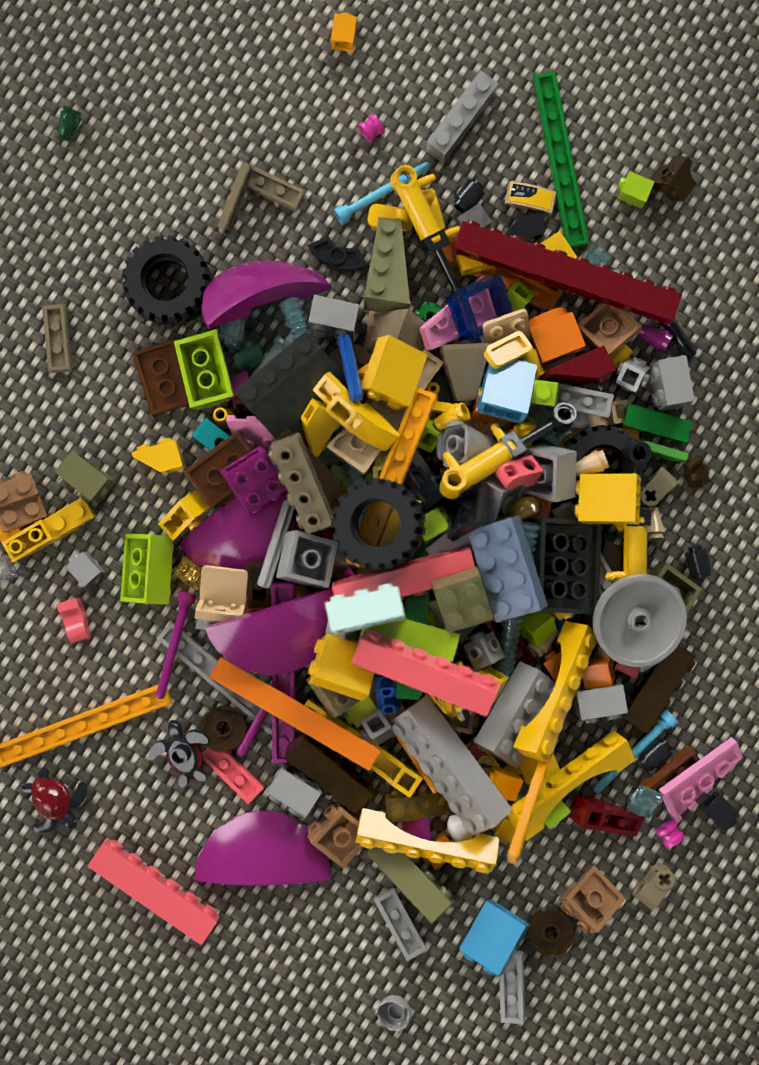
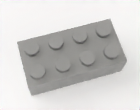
[474,662,556,769]

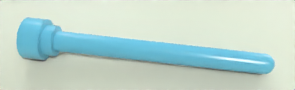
[333,162,430,225]
[593,710,679,793]

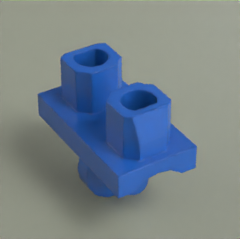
[374,673,401,715]

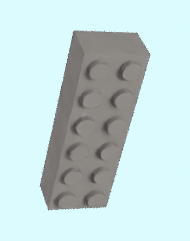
[389,695,513,835]

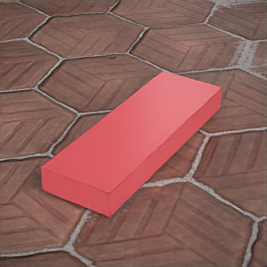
[202,747,265,804]

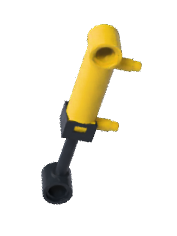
[390,165,468,303]
[440,403,577,499]
[605,440,652,581]

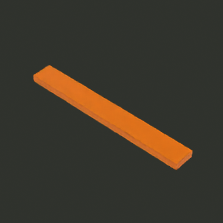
[209,657,381,771]

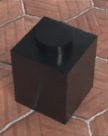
[699,791,740,831]

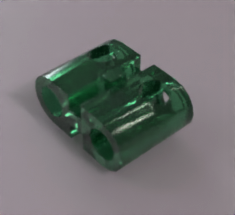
[233,343,265,372]

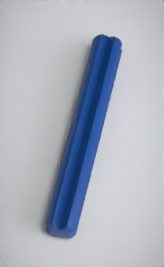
[338,333,363,402]

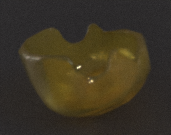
[508,496,544,524]

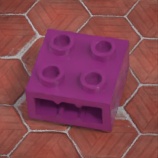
[220,446,287,514]

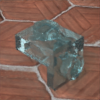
[628,784,661,819]

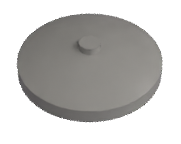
[593,574,687,667]

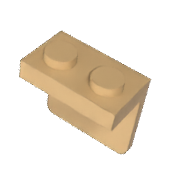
[478,309,531,345]
[195,565,248,622]

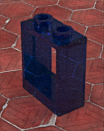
[446,275,513,340]

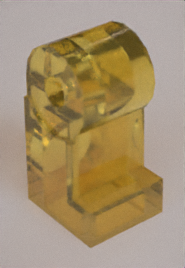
[172,555,202,593]

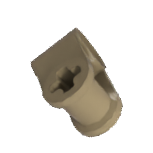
[641,466,679,508]
[632,863,675,910]

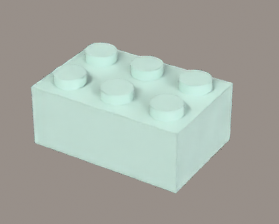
[325,584,406,635]

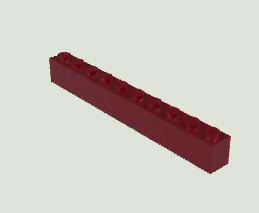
[452,220,682,325]

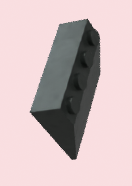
[234,330,348,438]
[527,517,602,614]

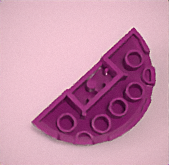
[202,260,332,329]
[180,489,298,570]
[205,586,334,675]
[195,810,332,885]

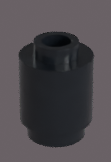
[452,179,485,214]
[684,544,712,579]
[638,738,673,772]

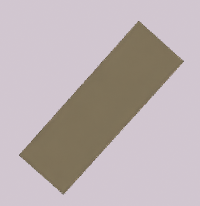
[217,162,254,232]
[245,162,306,212]
[42,304,72,374]

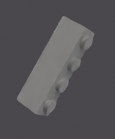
[426,70,499,164]

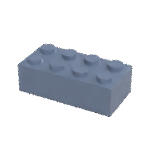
[468,515,548,623]

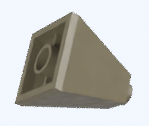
[377,309,425,351]
[437,343,490,405]

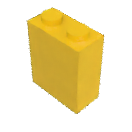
[361,335,428,410]
[575,474,641,524]
[308,633,375,701]

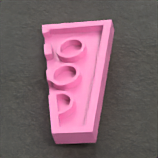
[419,275,500,350]
[226,415,308,452]
[659,738,743,824]

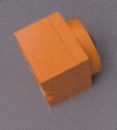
[529,307,586,367]

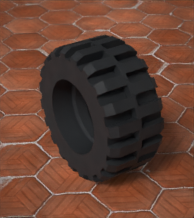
[122,235,212,327]
[564,425,647,505]
[331,478,426,570]

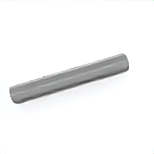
[257,500,295,589]

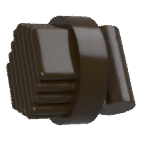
[682,455,710,488]

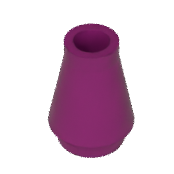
[638,323,673,352]

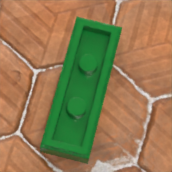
[621,404,692,444]

